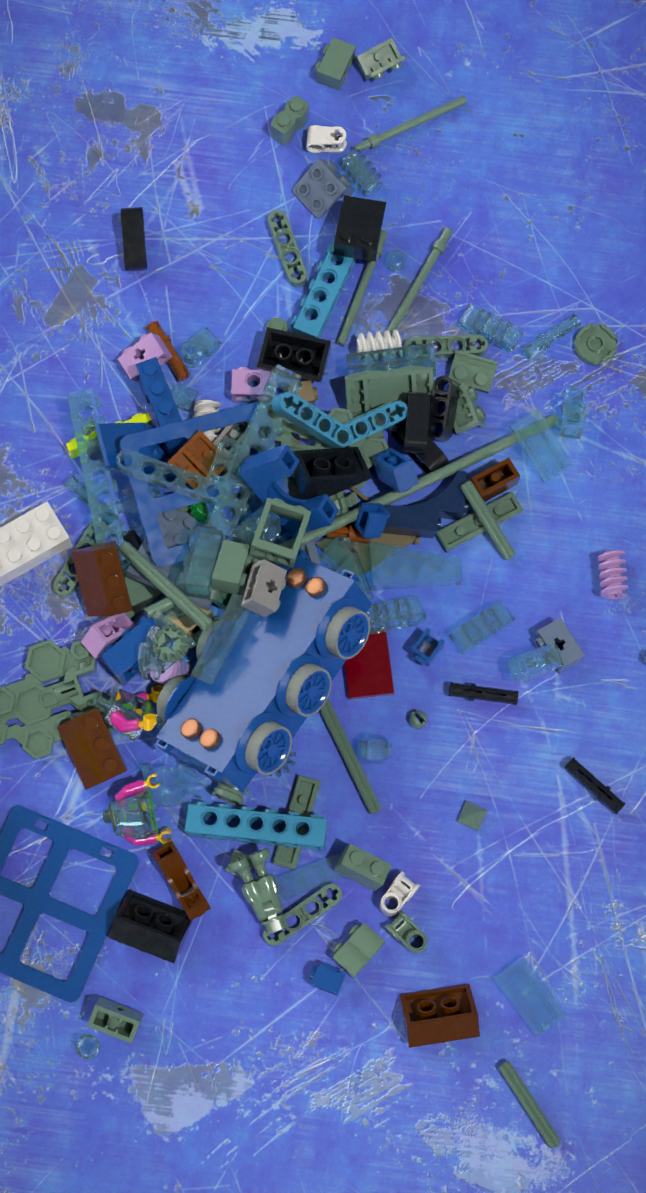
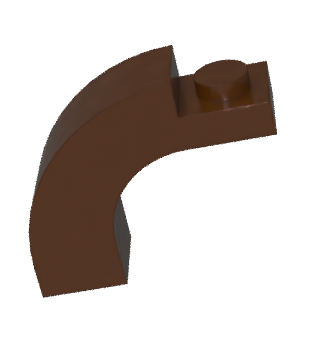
[152,841,211,921]

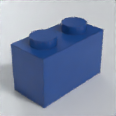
[372,448,419,493]

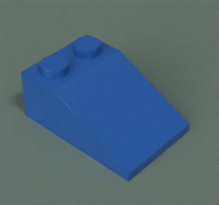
[95,422,166,474]

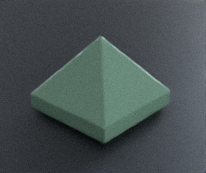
[457,800,487,831]

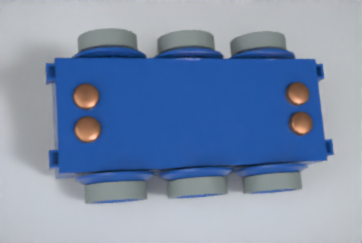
[155,549,372,793]

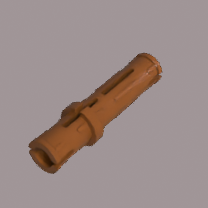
[146,321,191,382]

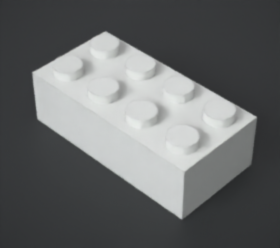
[0,501,72,587]

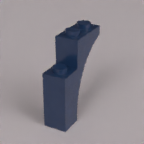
[383,471,469,538]

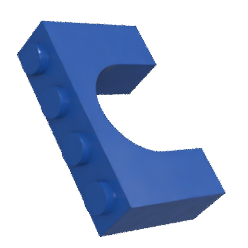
[136,357,187,459]
[238,444,339,537]

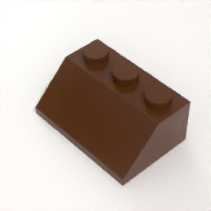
[71,540,132,617]
[57,708,128,790]
[400,984,480,1048]

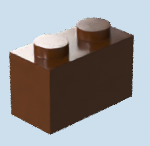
[470,458,520,502]

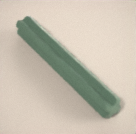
[460,481,515,560]
[499,1061,561,1148]

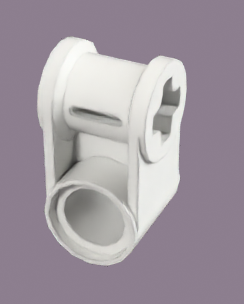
[306,125,347,153]
[379,871,421,917]

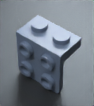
[293,159,356,218]

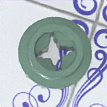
[152,625,190,662]

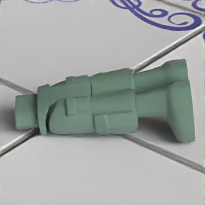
[228,848,285,935]

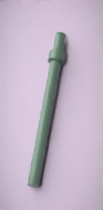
[353,96,467,154]
[387,228,453,336]
[337,230,388,346]

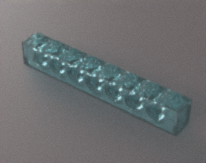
[202,365,302,540]
[67,388,129,565]

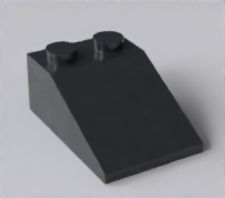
[334,195,386,262]
[292,447,371,500]

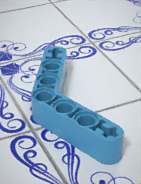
[271,392,408,448]

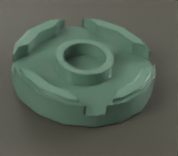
[574,324,617,366]

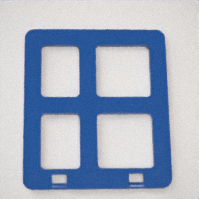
[119,402,290,567]
[0,806,139,1003]

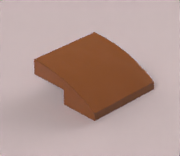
[168,430,231,494]

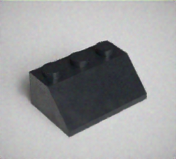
[257,327,331,382]
[108,890,193,963]

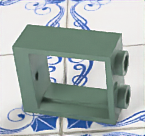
[249,498,311,568]

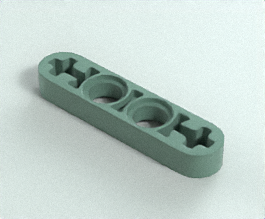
[268,210,307,287]
[404,335,488,360]
[53,520,109,598]
[263,884,342,946]

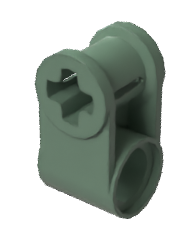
[384,910,427,955]

